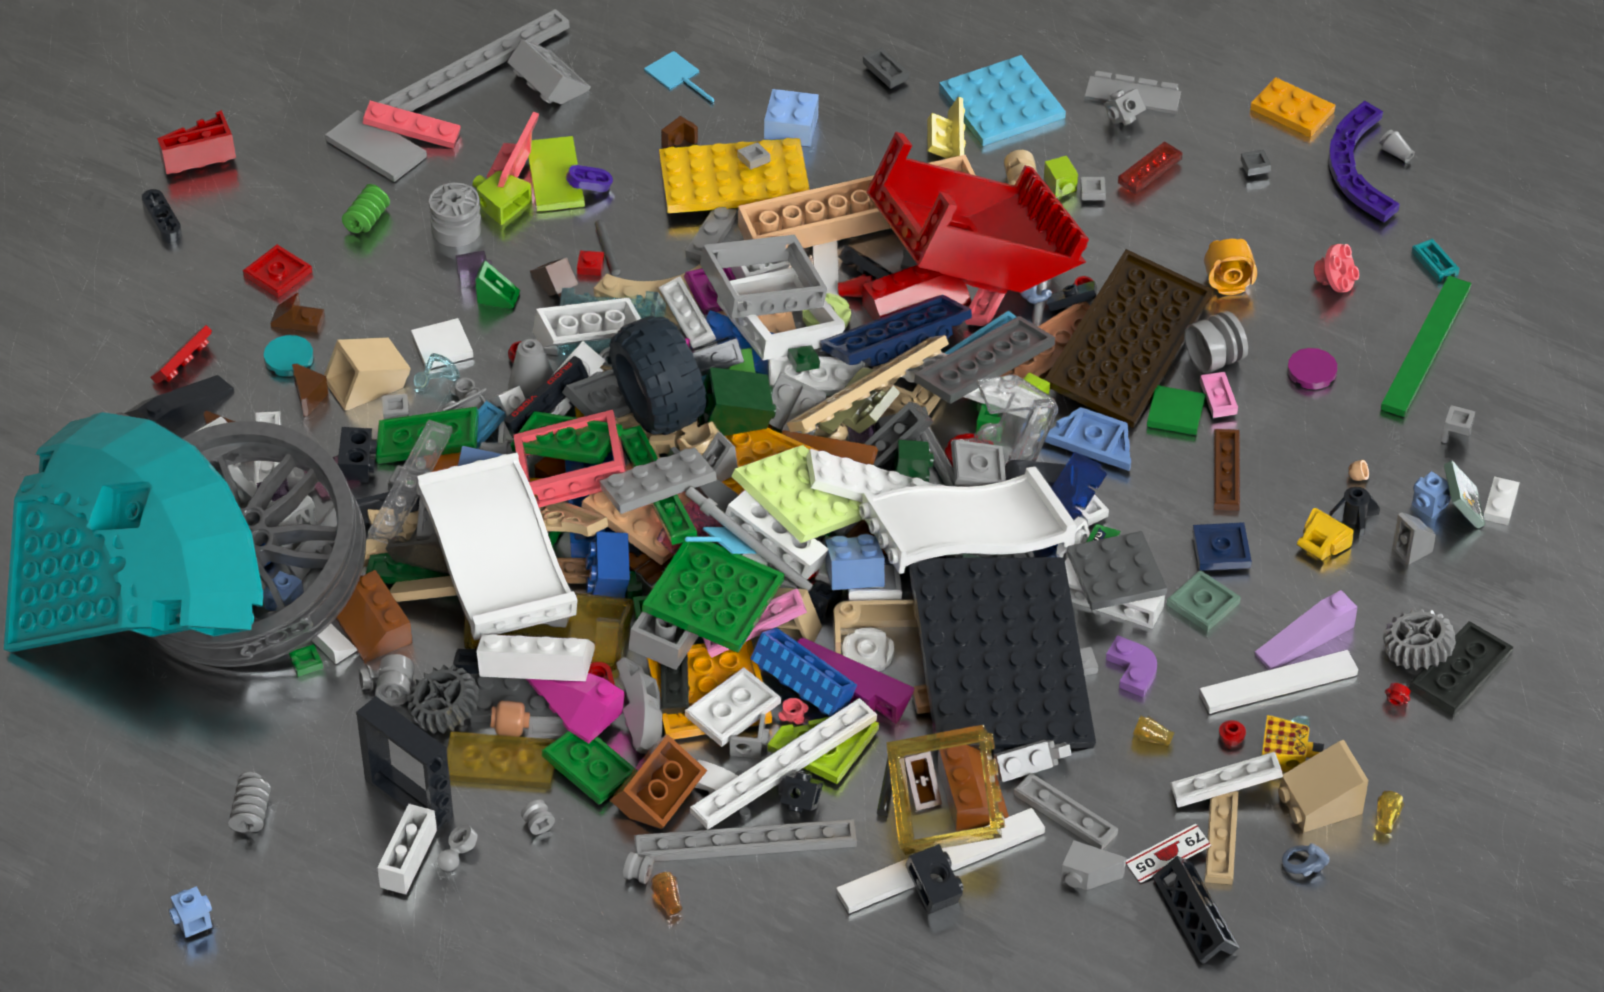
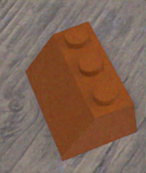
[336,570,413,663]
[610,734,708,829]
[938,743,1009,831]

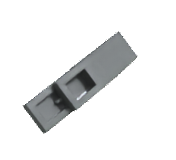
[616,657,662,754]

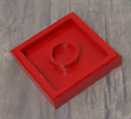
[243,244,312,298]

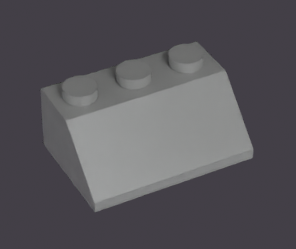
[507,39,591,104]

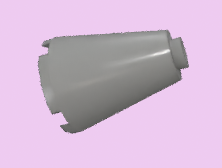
[508,339,554,399]

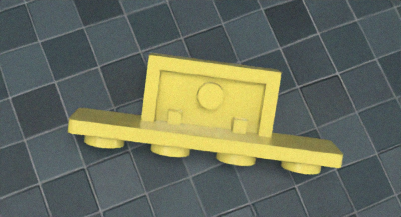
[927,97,966,159]

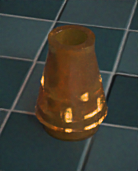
[651,872,683,915]

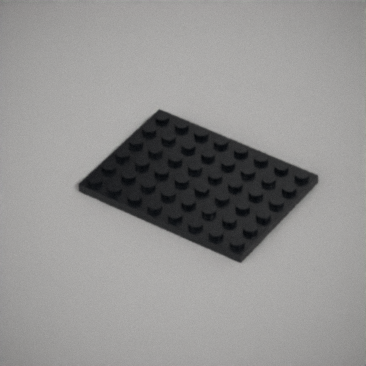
[909,557,1096,751]

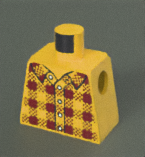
[1262,715,1324,773]

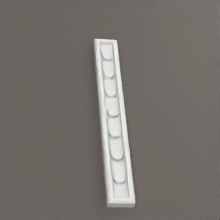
[690,698,877,830]
[836,808,1045,914]

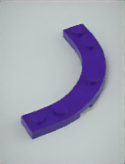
[1329,101,1400,222]

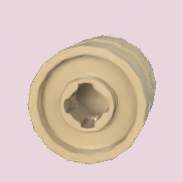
[1004,150,1037,185]

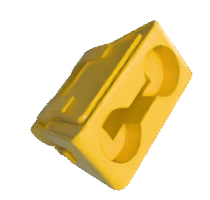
[1297,508,1353,560]

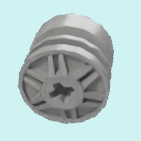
[429,182,482,247]
[1184,311,1248,374]

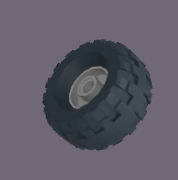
[609,316,706,435]

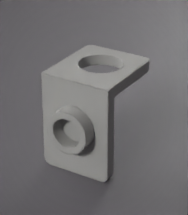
[730,714,769,759]

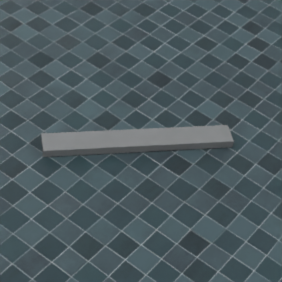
[634,819,857,862]

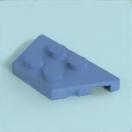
[1039,407,1131,471]

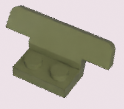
[817,367,900,434]

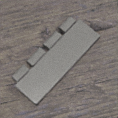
[1085,70,1182,114]

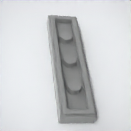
[1014,773,1118,850]

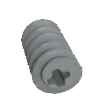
[228,772,271,833]

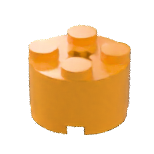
[1204,239,1257,295]

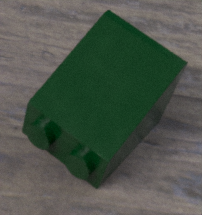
[698,367,776,436]

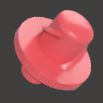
[1314,244,1359,293]

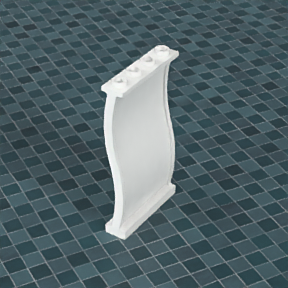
[416,453,577,640]
[859,466,1077,574]

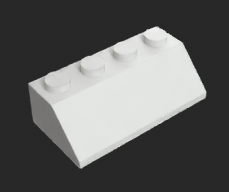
[533,298,641,347]
[477,634,595,681]

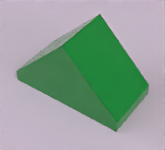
[475,260,520,309]

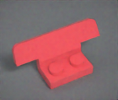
[486,112,539,187]

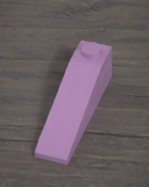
[1255,590,1357,670]

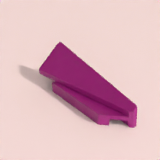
[797,638,914,724]

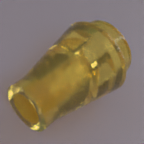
[1133,715,1175,747]
[1375,791,1404,834]

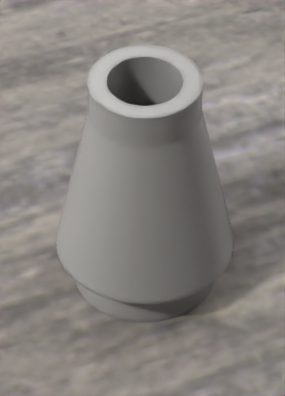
[1379,129,1415,163]

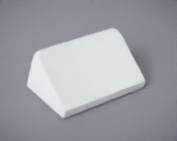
[311,624,357,664]

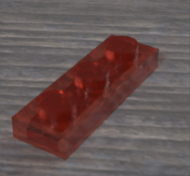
[1118,141,1183,195]

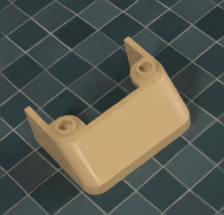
[833,600,918,654]

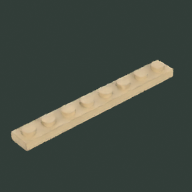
[787,335,949,434]

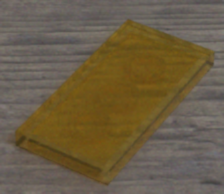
[447,732,555,788]

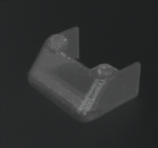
[951,375,1059,466]

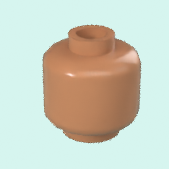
[491,700,530,737]

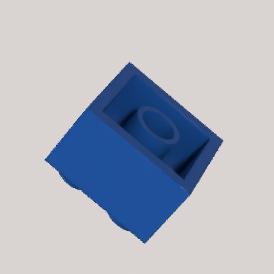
[585,532,630,604]

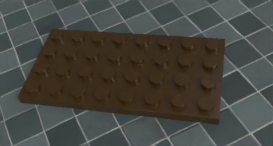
[1045,249,1214,428]

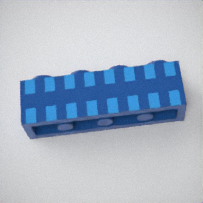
[750,627,857,716]

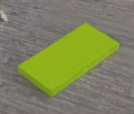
[528,136,585,212]

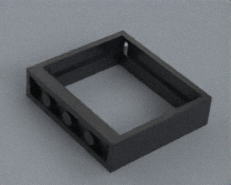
[356,696,454,830]

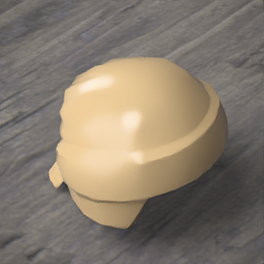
[676,421,719,455]

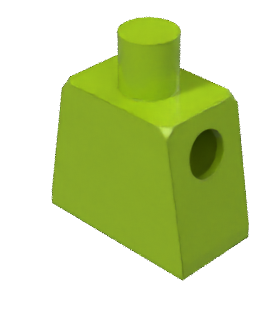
[472,171,532,225]

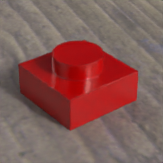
[577,250,604,276]

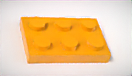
[1250,77,1335,138]

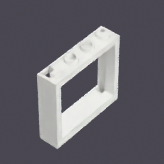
[717,268,845,360]

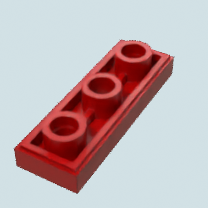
[150,325,212,384]

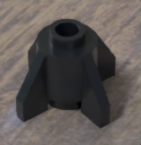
[1329,487,1380,536]

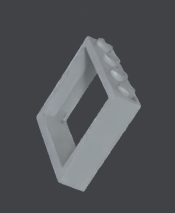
[700,235,827,319]

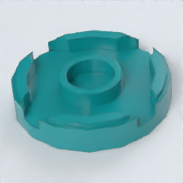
[263,335,314,376]

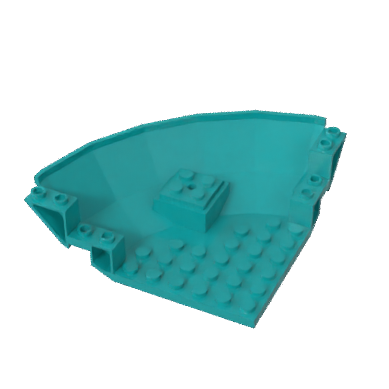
[3,412,263,652]

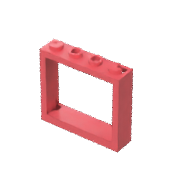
[514,410,626,507]

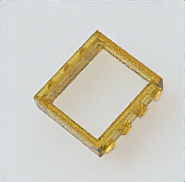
[886,725,1005,855]

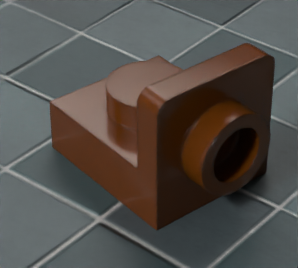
[661,116,698,148]

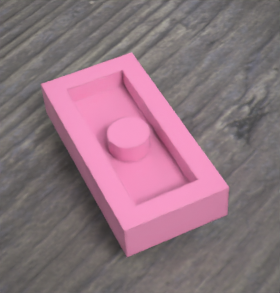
[1200,372,1238,418]

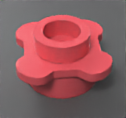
[778,698,808,725]

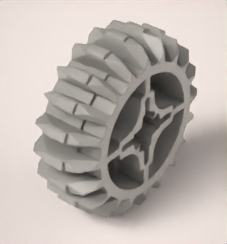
[1383,609,1456,671]

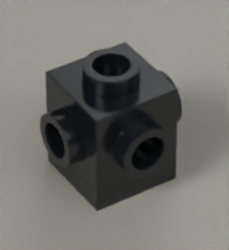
[778,770,824,812]

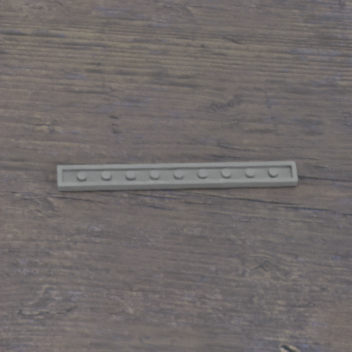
[378,9,570,112]

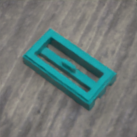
[1412,238,1460,283]

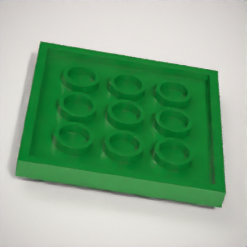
[642,536,785,653]

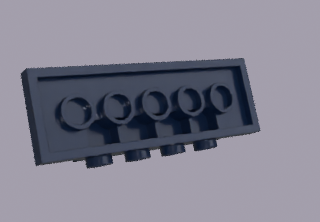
[821,294,972,366]

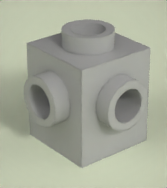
[1104,88,1146,125]

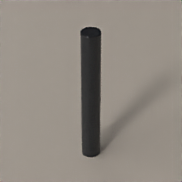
[877,746,900,817]

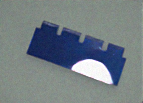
[1047,452,1108,549]

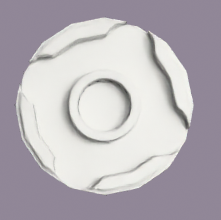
[841,627,894,671]

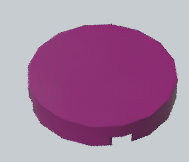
[1288,348,1338,390]

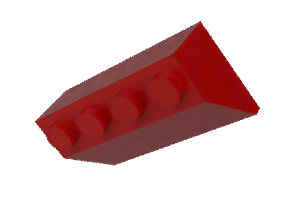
[862,265,972,321]

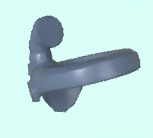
[1020,285,1052,304]
[1282,843,1330,877]

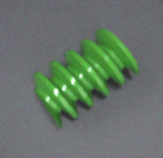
[342,184,390,233]

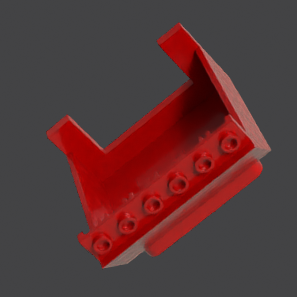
[866,132,1089,294]

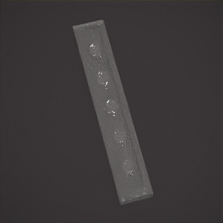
[368,420,452,545]

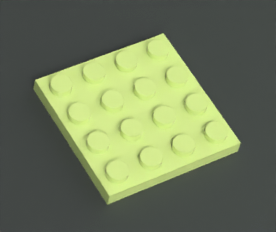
[731,445,864,543]

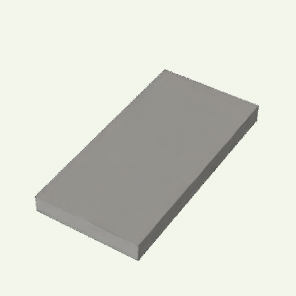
[325,110,427,182]

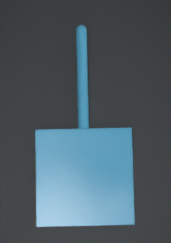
[644,51,714,103]
[685,527,758,554]

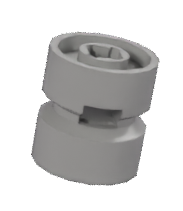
[375,654,414,705]

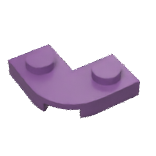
[1106,635,1157,697]

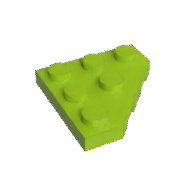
[768,717,879,784]

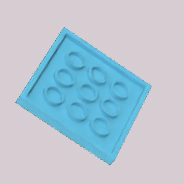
[939,55,1066,146]

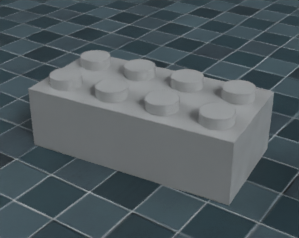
[629,611,698,670]

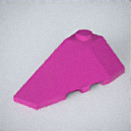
[526,673,625,744]

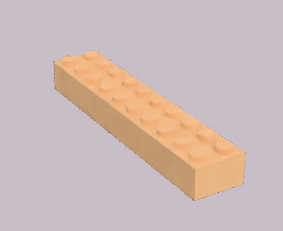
[738,155,976,248]

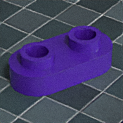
[566,165,613,192]

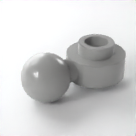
[437,824,477,871]

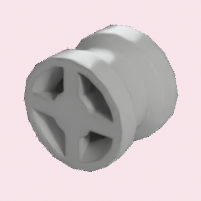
[521,800,555,835]
[623,852,653,884]

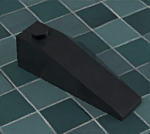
[124,375,234,432]

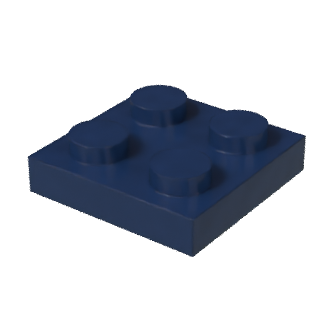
[1192,522,1252,571]

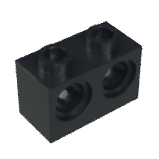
[337,427,377,483]

